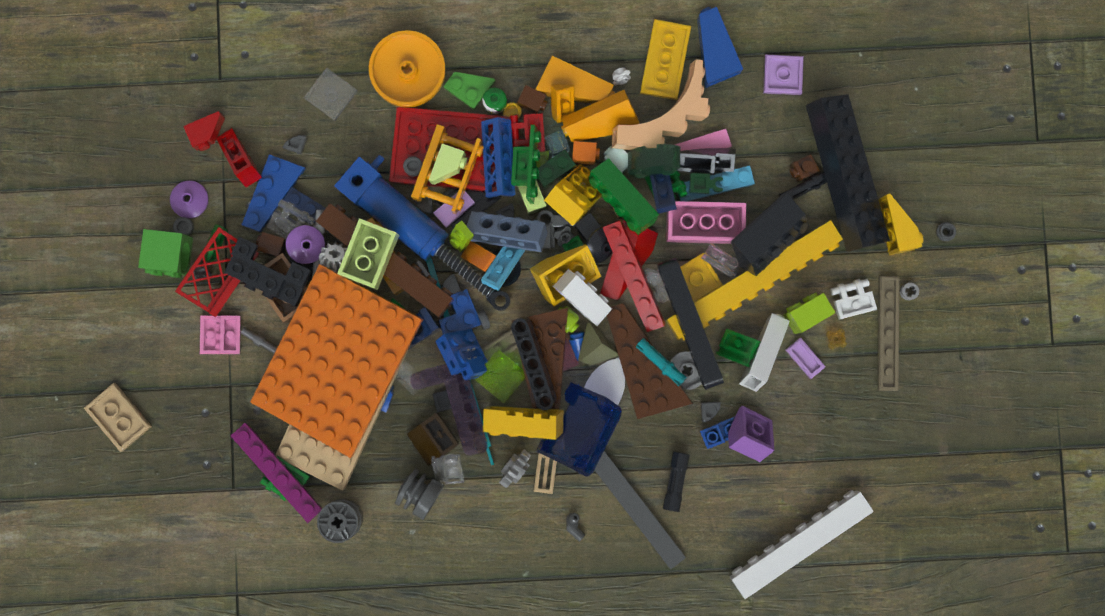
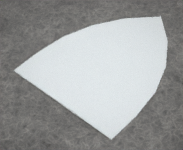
[583,358,625,406]

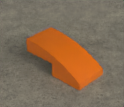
[460,241,496,272]

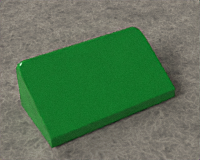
[202,224,228,262]

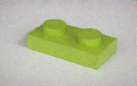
[448,221,474,252]

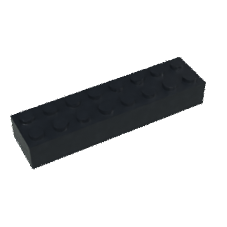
[805,94,890,252]

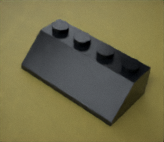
[731,192,809,276]

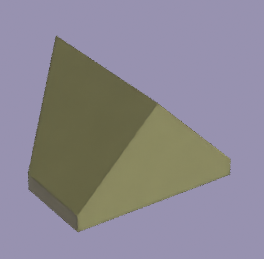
[578,323,619,366]

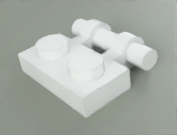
[830,279,877,320]

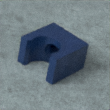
[408,307,441,350]

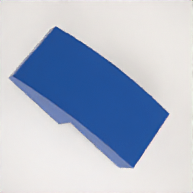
[700,416,735,449]

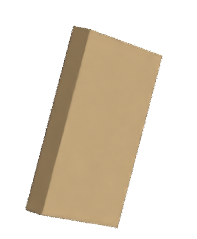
[84,383,152,452]

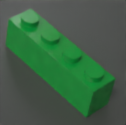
[588,158,659,235]

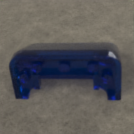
[536,382,622,477]

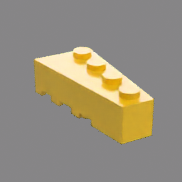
[483,406,564,440]

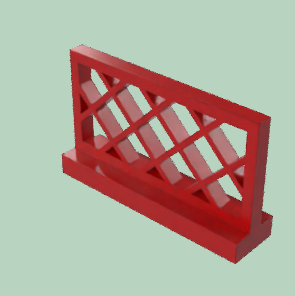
[175,227,259,318]

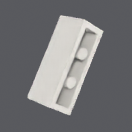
[553,269,612,326]

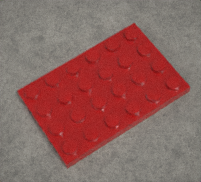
[389,107,510,192]

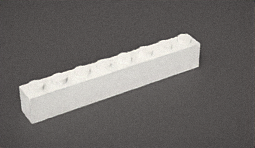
[729,490,874,599]

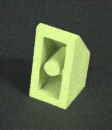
[429,144,467,185]

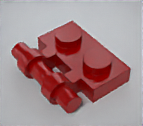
[510,113,545,152]

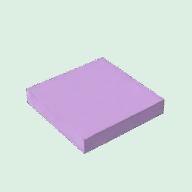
[763,55,804,95]

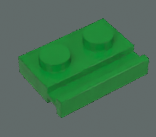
[716,329,760,368]

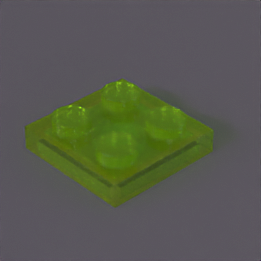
[474,349,525,403]

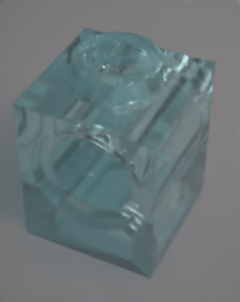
[545,130,570,158]

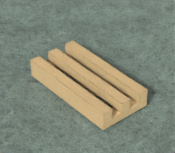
[534,453,558,494]

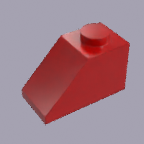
[183,111,225,151]

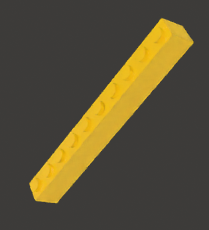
[666,220,843,341]

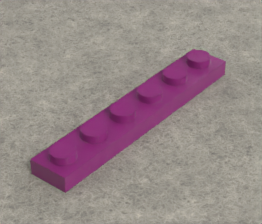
[231,423,323,523]

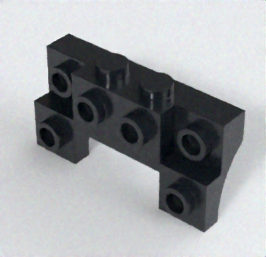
[224,237,311,307]

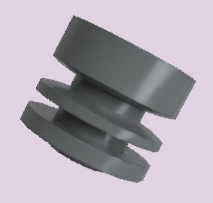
[395,468,444,520]
[317,499,363,543]

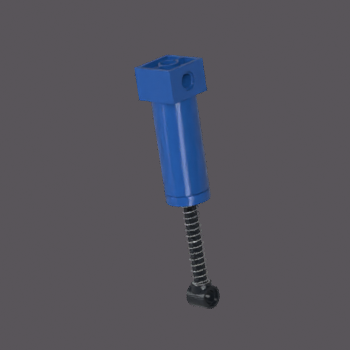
[334,155,511,311]

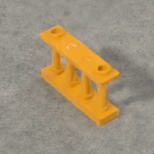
[411,124,484,215]

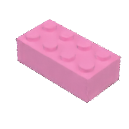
[666,201,746,244]

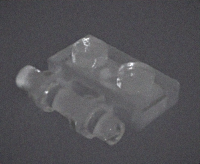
[267,199,315,239]

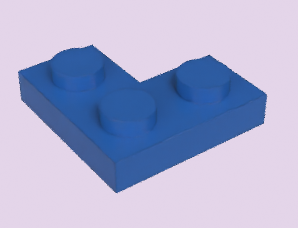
[438,289,481,334]

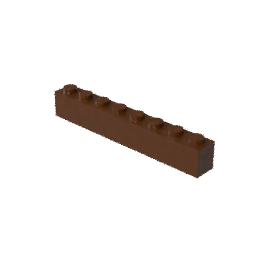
[316,203,454,318]

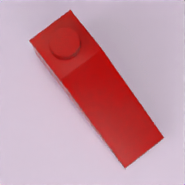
[216,128,262,188]

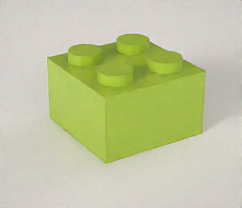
[783,292,835,334]

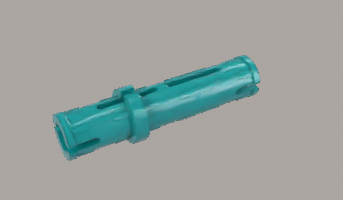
[636,338,687,387]

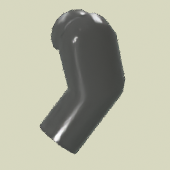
[566,513,585,542]

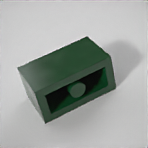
[537,150,576,190]

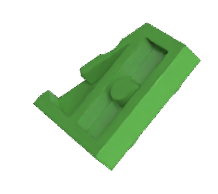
[443,72,496,110]

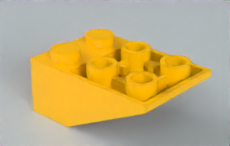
[544,164,602,226]

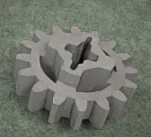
[499,449,531,488]

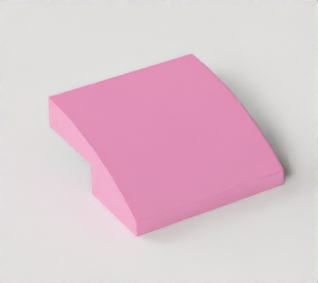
[200,315,240,354]

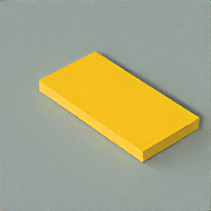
[640,19,691,101]

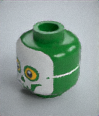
[482,87,507,115]

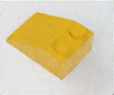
[878,194,923,255]
[530,244,601,306]

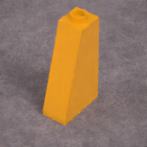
[536,56,615,104]
[561,90,640,142]

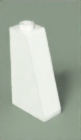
[739,313,790,392]

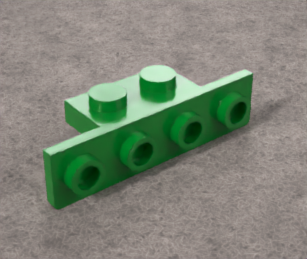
[511,125,541,204]

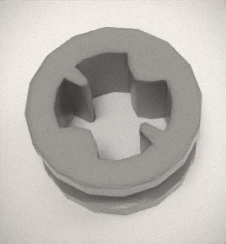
[900,283,919,300]

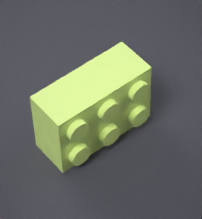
[337,218,399,290]

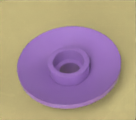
[170,181,209,219]
[286,225,325,264]

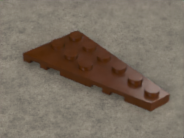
[607,303,693,419]
[512,307,568,410]

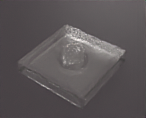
[304,68,358,121]

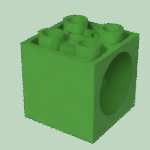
[138,229,193,278]

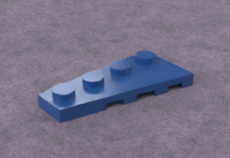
[242,154,306,232]

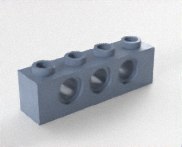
[467,211,547,252]

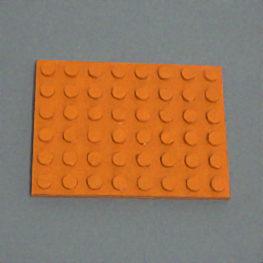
[250,264,423,458]

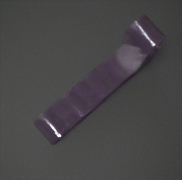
[410,364,488,456]

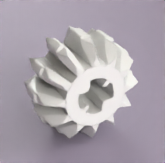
[319,242,347,272]

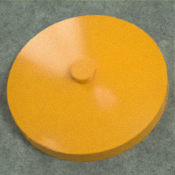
[369,30,446,107]

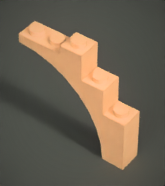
[612,59,710,153]

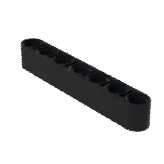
[657,258,724,390]

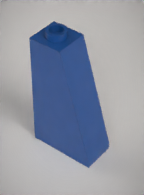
[697,7,743,88]

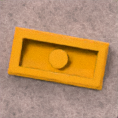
[551,84,574,123]

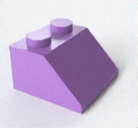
[728,406,775,462]

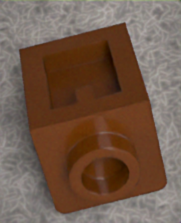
[789,154,820,182]

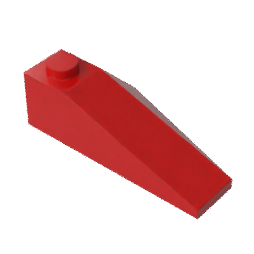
[600,220,658,301]

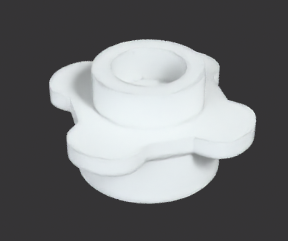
[612,68,631,85]

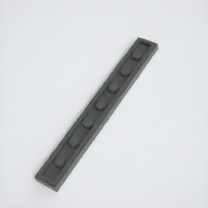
[576,434,686,569]

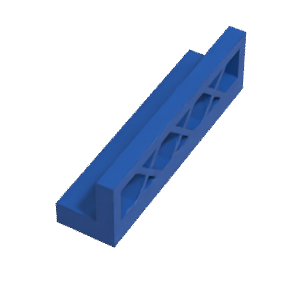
[481,117,516,198]

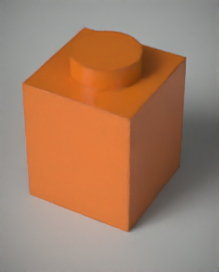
[572,141,600,165]

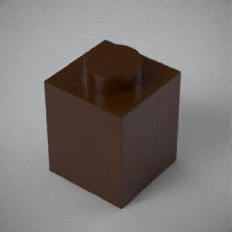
[517,85,548,113]
[256,232,286,257]

